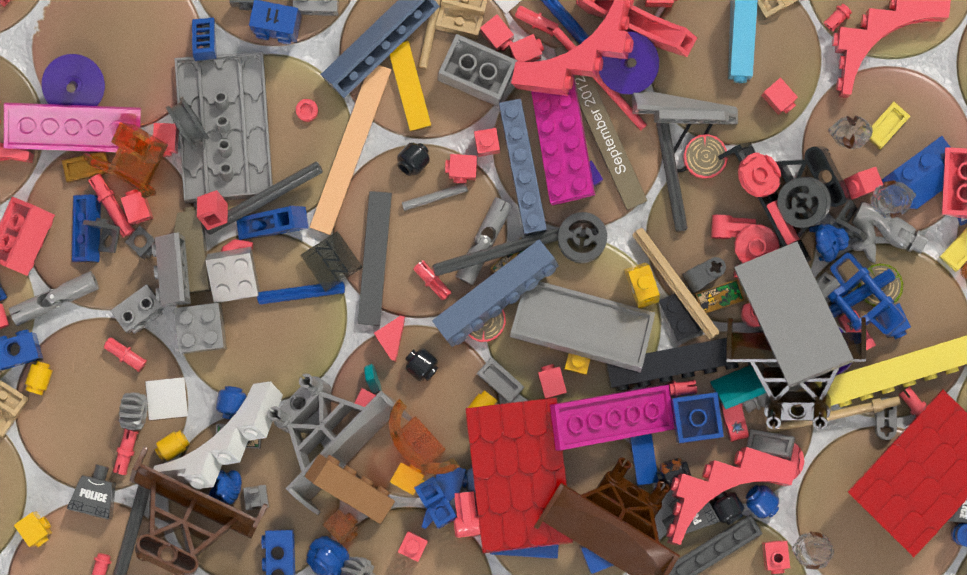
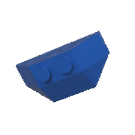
[874,136,951,209]

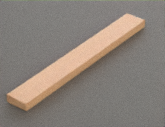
[310,65,392,236]

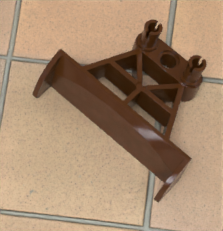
[129,446,268,575]
[534,457,680,575]

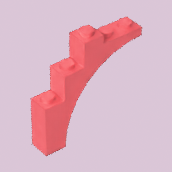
[511,0,634,96]
[576,0,697,57]
[832,0,951,98]
[666,447,798,545]

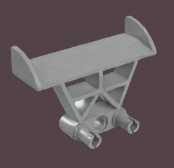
[267,374,412,515]

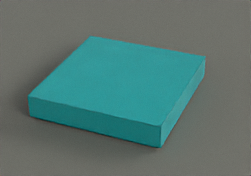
[710,366,766,409]

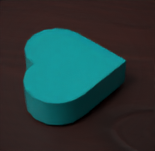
[364,364,382,394]

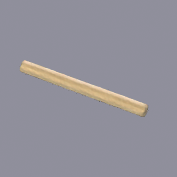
[632,228,720,340]

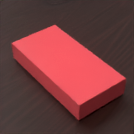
[767,200,799,245]

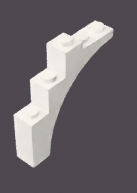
[153,381,283,489]

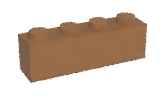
[304,454,395,524]

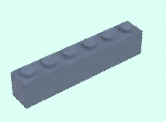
[320,0,440,98]
[499,99,547,236]
[432,239,559,347]

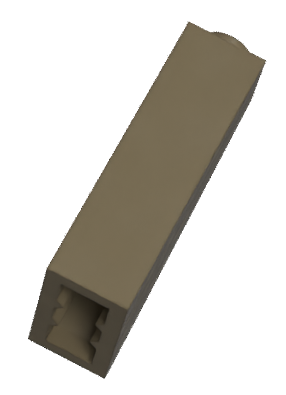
[174,207,211,294]

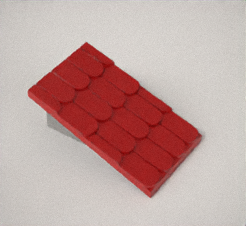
[847,389,967,557]
[465,397,573,554]

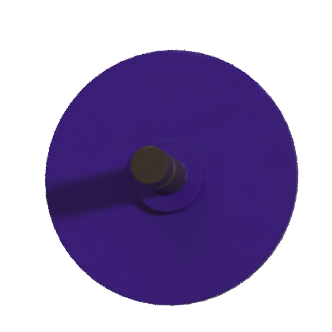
[599,32,659,94]
[42,54,105,106]

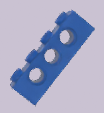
[0,329,43,371]
[261,529,295,575]

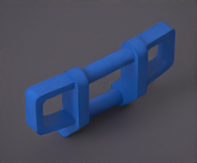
[828,253,906,335]

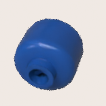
[216,386,247,419]
[746,485,779,518]

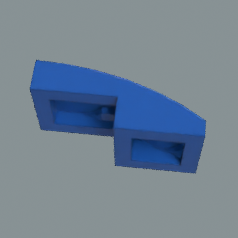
[414,476,457,529]

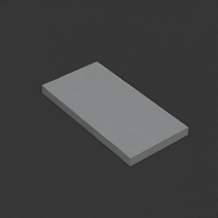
[734,241,854,388]
[510,281,655,373]

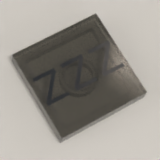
[301,231,362,292]

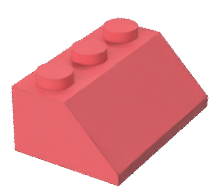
[942,147,967,219]
[0,197,55,276]

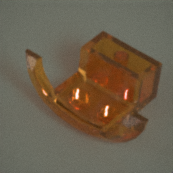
[83,122,168,198]
[389,399,460,474]

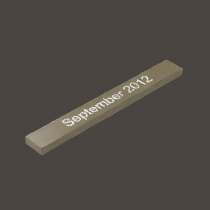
[554,40,647,210]

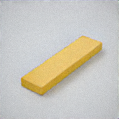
[390,41,431,132]

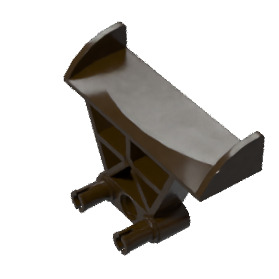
[727,317,866,429]

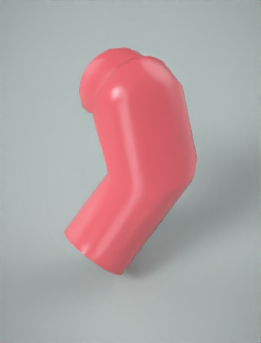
[221,239,253,252]

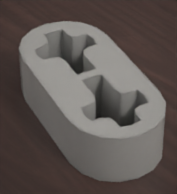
[875,397,897,440]

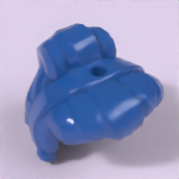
[809,223,849,262]
[209,470,242,505]
[306,536,349,575]

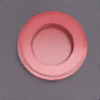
[296,99,318,122]

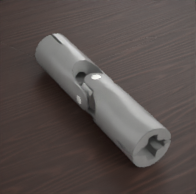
[455,197,513,285]
[9,271,99,326]

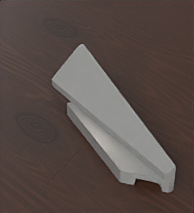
[632,90,738,125]

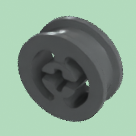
[166,97,210,149]
[777,177,831,228]
[558,212,607,263]

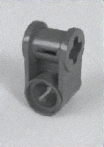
[682,257,726,293]

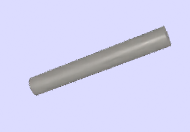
[402,183,468,211]

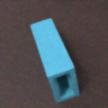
[728,0,758,83]

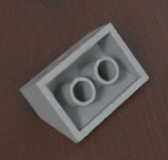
[438,34,518,107]
[152,232,191,306]

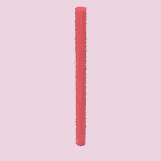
[552,27,647,131]

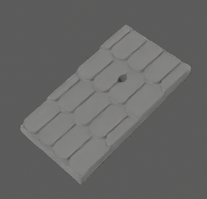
[174,51,273,203]

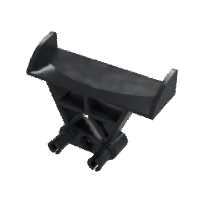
[718,142,850,262]

